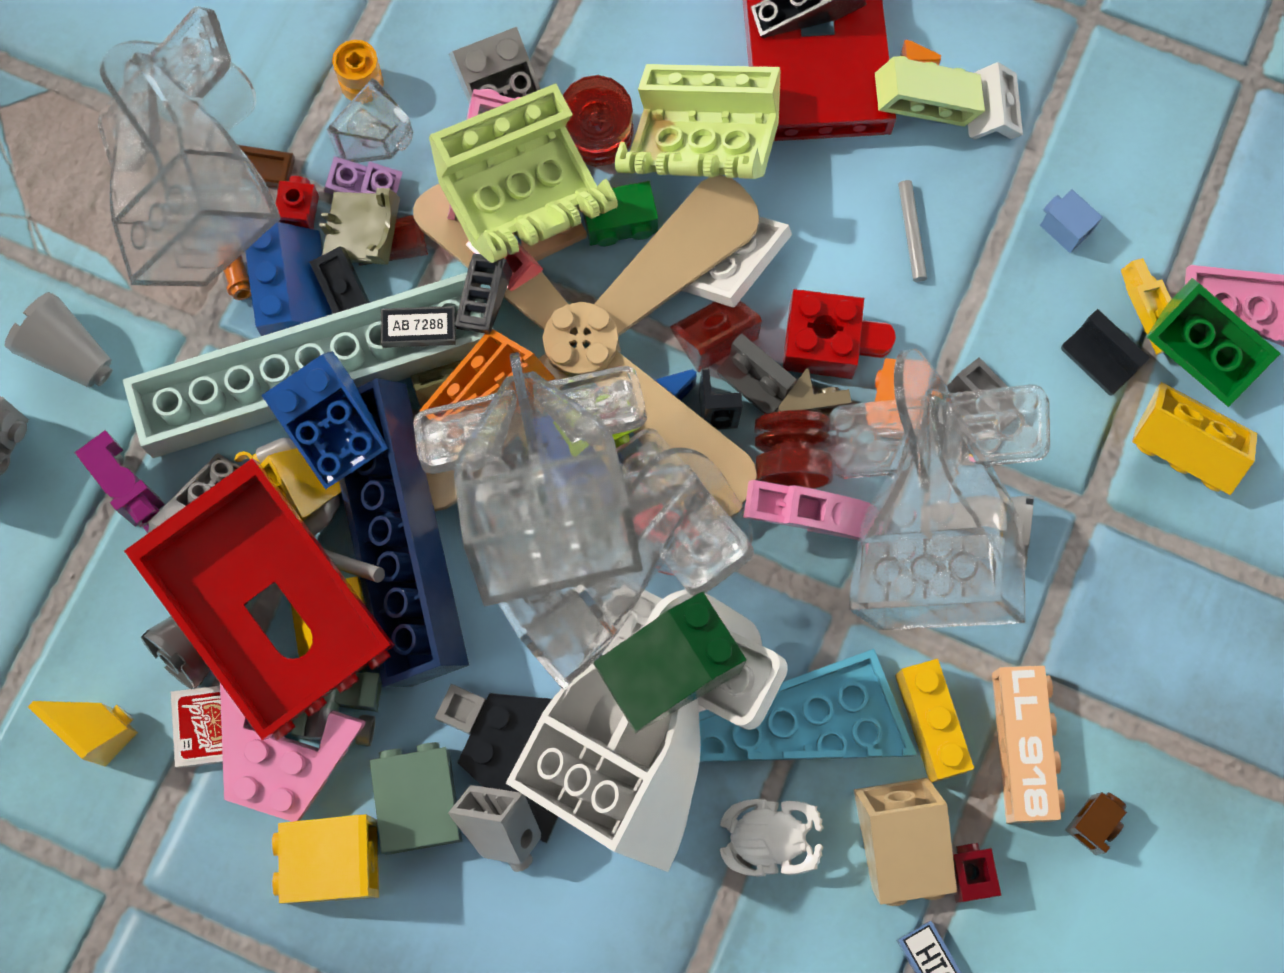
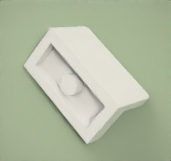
[968,62,1023,140]

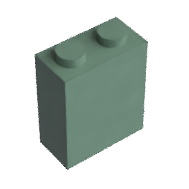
[369,742,463,855]

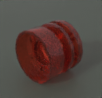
[563,75,634,167]
[754,410,833,489]

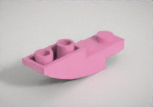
[744,480,882,543]

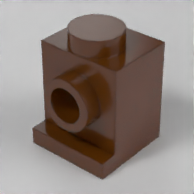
[1065,792,1127,855]

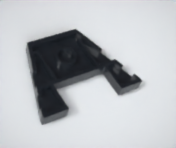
[457,693,559,843]

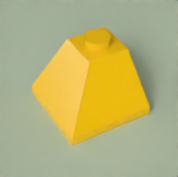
[28,701,138,767]

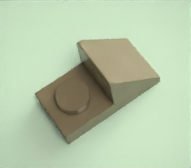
[776,368,852,424]

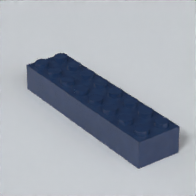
[339,378,469,687]

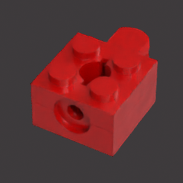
[782,289,896,379]

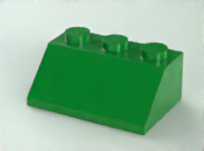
[1146,278,1281,407]

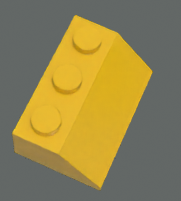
[1132,382,1257,495]

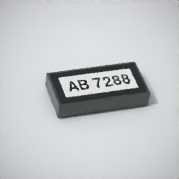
[381,306,456,348]

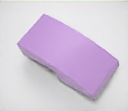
[324,156,403,195]

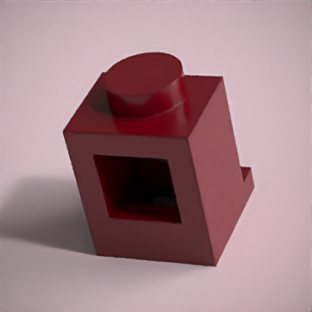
[953,842,1002,903]

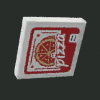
[171,685,252,768]

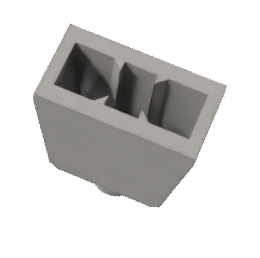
[448,785,541,872]

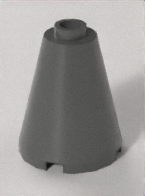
[141,602,248,689]

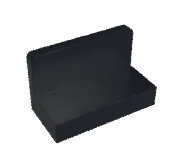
[1061,309,1150,396]
[699,367,743,430]

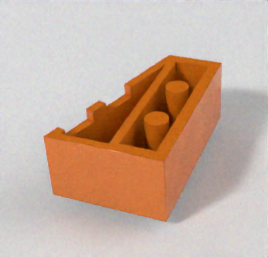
[419,329,556,448]

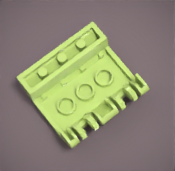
[615,64,781,179]
[429,83,618,263]

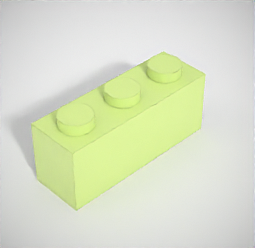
[875,56,985,127]

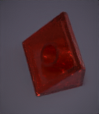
[670,301,762,373]

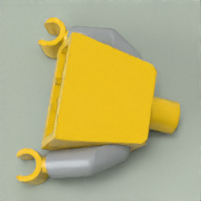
[234,437,342,536]

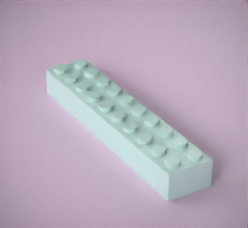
[122,272,493,458]

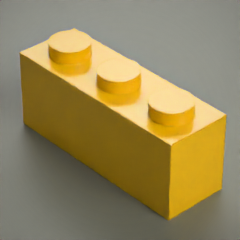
[895,658,974,783]

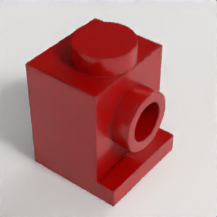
[271,176,319,229]

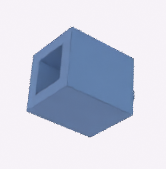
[1040,189,1103,253]

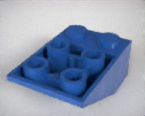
[261,351,388,489]

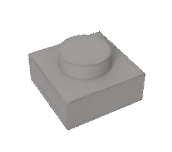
[435,684,486,735]

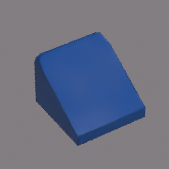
[655,369,697,401]

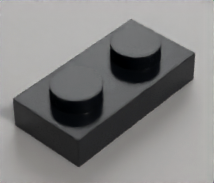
[310,246,370,314]

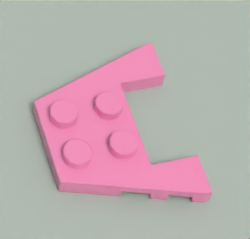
[220,683,366,822]

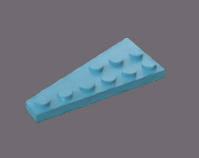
[699,649,917,762]

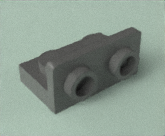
[717,333,797,417]

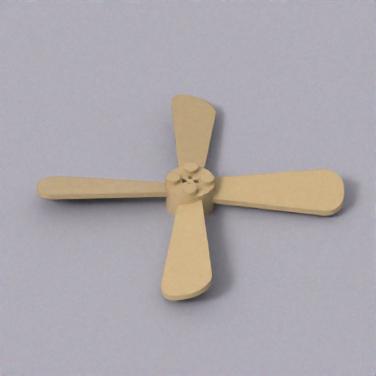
[413,175,759,520]

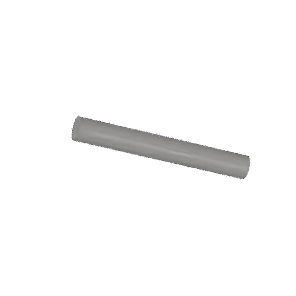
[898,180,927,282]
[324,549,385,583]

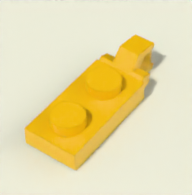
[1121,258,1172,355]

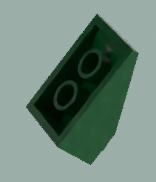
[593,591,747,734]

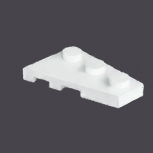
[682,217,792,308]

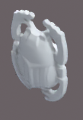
[720,799,824,877]

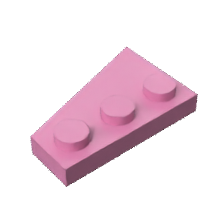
[1185,265,1284,347]

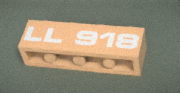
[992,666,1065,824]

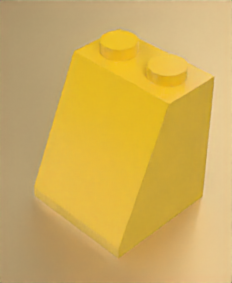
[272,814,379,904]

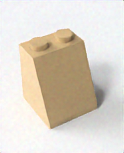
[854,778,957,906]

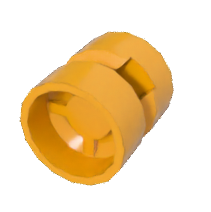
[332,39,384,103]

